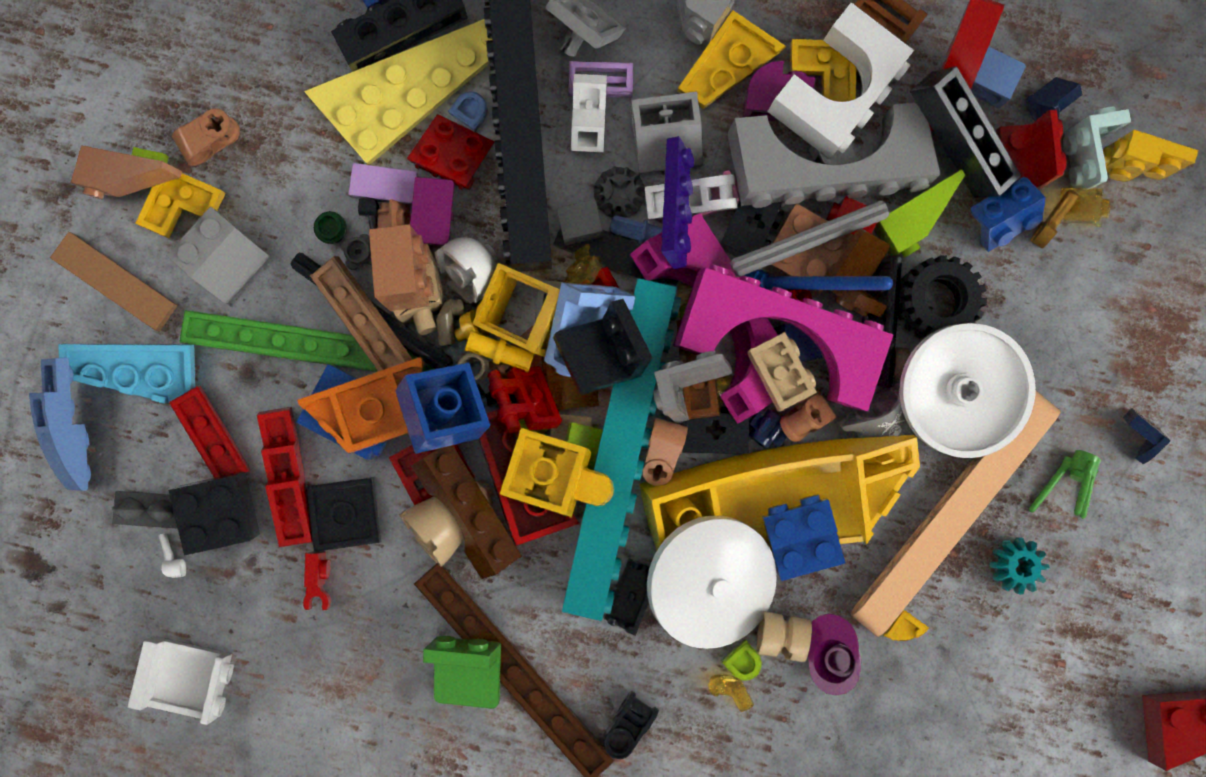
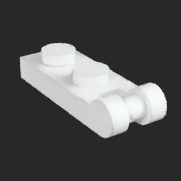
[645,174,738,220]

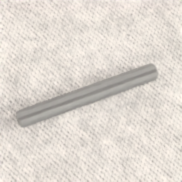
[730,201,889,277]

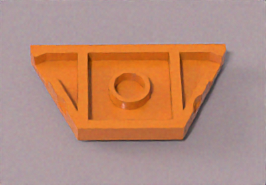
[297,357,424,454]

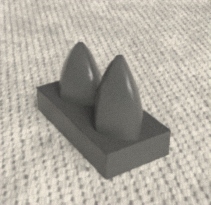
[112,491,178,529]

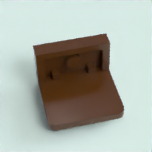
[827,229,890,317]

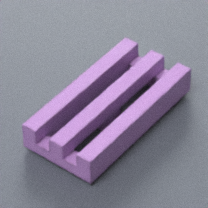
[568,61,633,98]

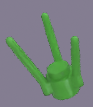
[1029,450,1101,519]

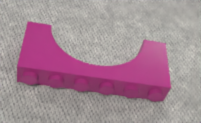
[630,213,778,424]
[673,264,893,411]

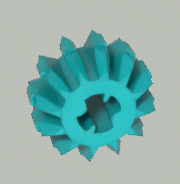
[989,537,1050,595]

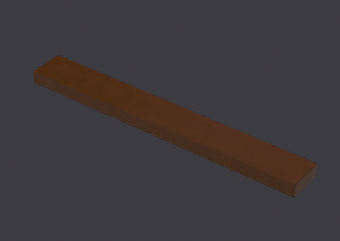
[414,563,615,777]

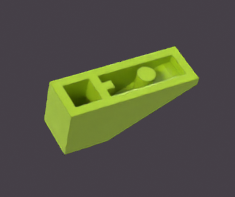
[874,169,965,258]

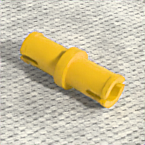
[464,331,535,372]

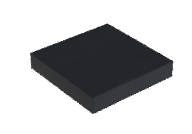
[306,477,381,552]

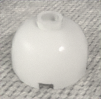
[435,237,497,304]

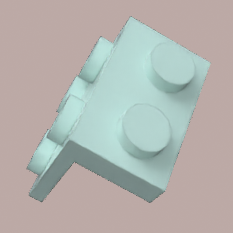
[1063,107,1131,194]

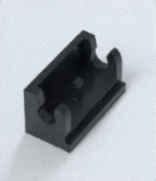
[604,558,650,636]

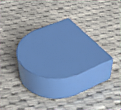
[448,91,488,132]

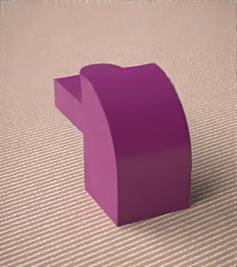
[743,61,815,121]

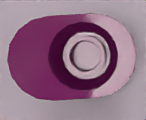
[808,613,862,696]

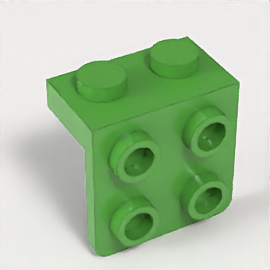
[423,636,501,709]

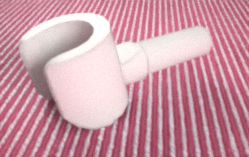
[158,533,186,578]

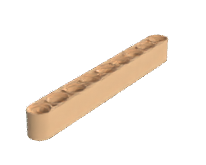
[851,390,1061,637]

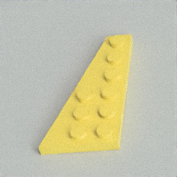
[304,19,493,165]

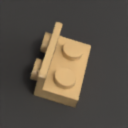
[747,332,817,412]

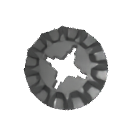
[594,166,645,218]

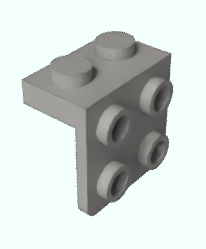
[653,351,732,423]

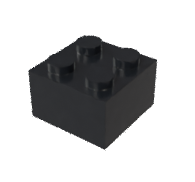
[168,472,260,556]

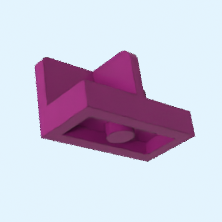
[410,177,455,246]

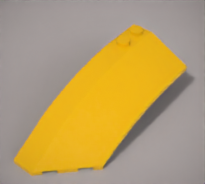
[639,435,920,554]

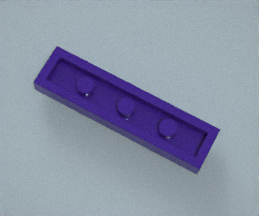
[661,136,694,269]

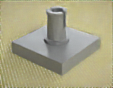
[545,0,626,57]

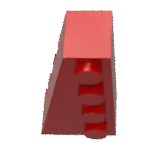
[478,409,580,546]

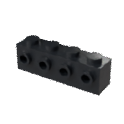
[910,66,1021,198]

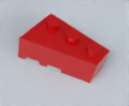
[1142,690,1206,771]

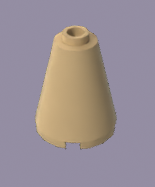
[399,479,494,567]

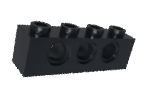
[331,0,468,72]

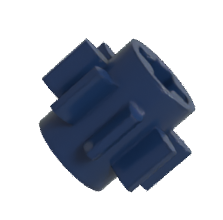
[749,409,787,450]

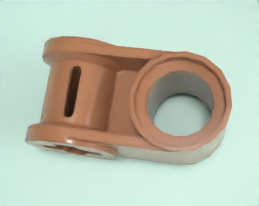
[171,109,240,166]
[780,389,837,442]
[643,418,688,486]

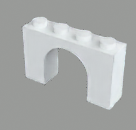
[767,3,914,159]

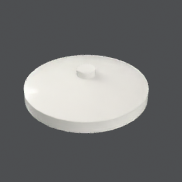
[899,323,1036,458]
[647,516,777,649]

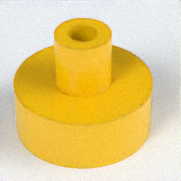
[454,310,489,342]

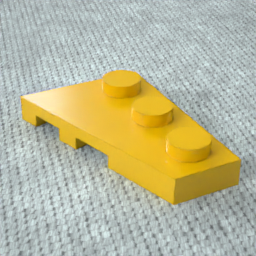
[677,10,786,110]

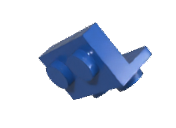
[971,177,1046,252]

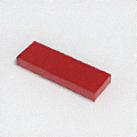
[169,385,251,478]

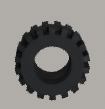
[898,255,987,339]

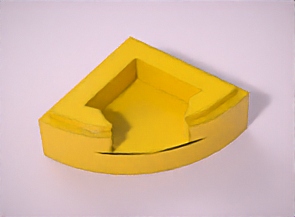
[882,610,929,641]

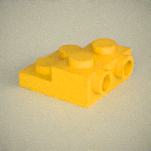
[1103,129,1199,182]

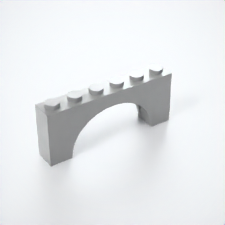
[727,103,940,208]

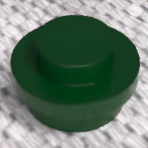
[313,211,347,244]

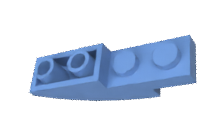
[29,358,91,491]

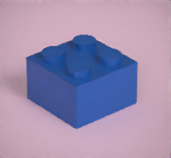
[395,363,491,454]

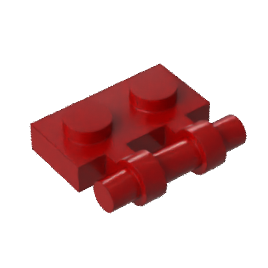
[487,366,562,433]

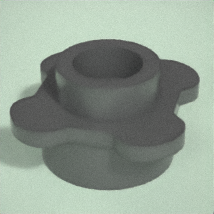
[340,234,372,270]

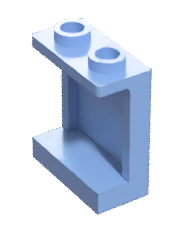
[544,282,635,377]

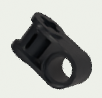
[603,691,659,759]

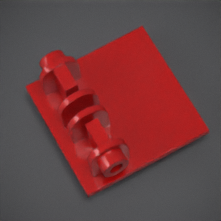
[407,114,494,190]

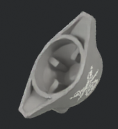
[838,383,909,438]

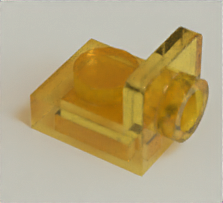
[1060,188,1111,227]

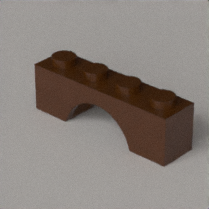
[411,445,522,579]

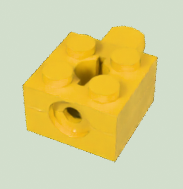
[500,428,614,518]

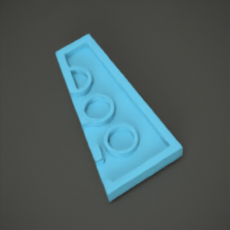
[58,343,195,404]

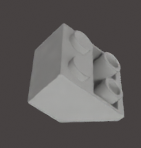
[630,91,703,174]

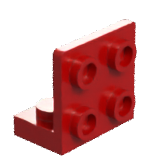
[996,109,1067,190]

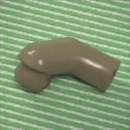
[436,298,466,345]

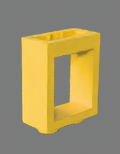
[472,263,560,357]

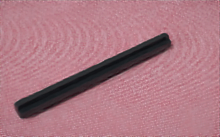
[290,253,453,369]

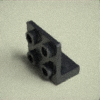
[553,299,653,395]

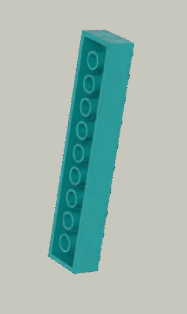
[562,278,681,621]

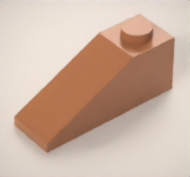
[70,145,182,200]

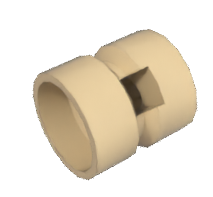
[756,611,812,663]

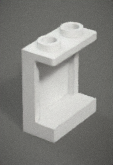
[127,636,234,725]

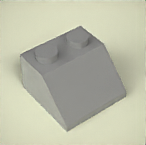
[676,0,734,47]
[166,207,270,304]

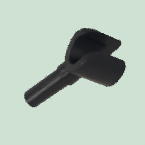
[358,198,380,229]

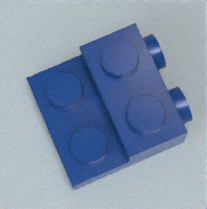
[762,494,846,581]

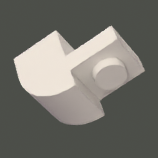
[571,74,607,152]

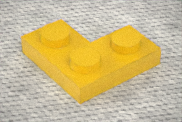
[790,39,856,102]
[135,173,226,238]

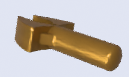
[1030,190,1079,249]

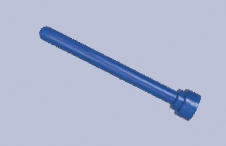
[744,270,893,290]

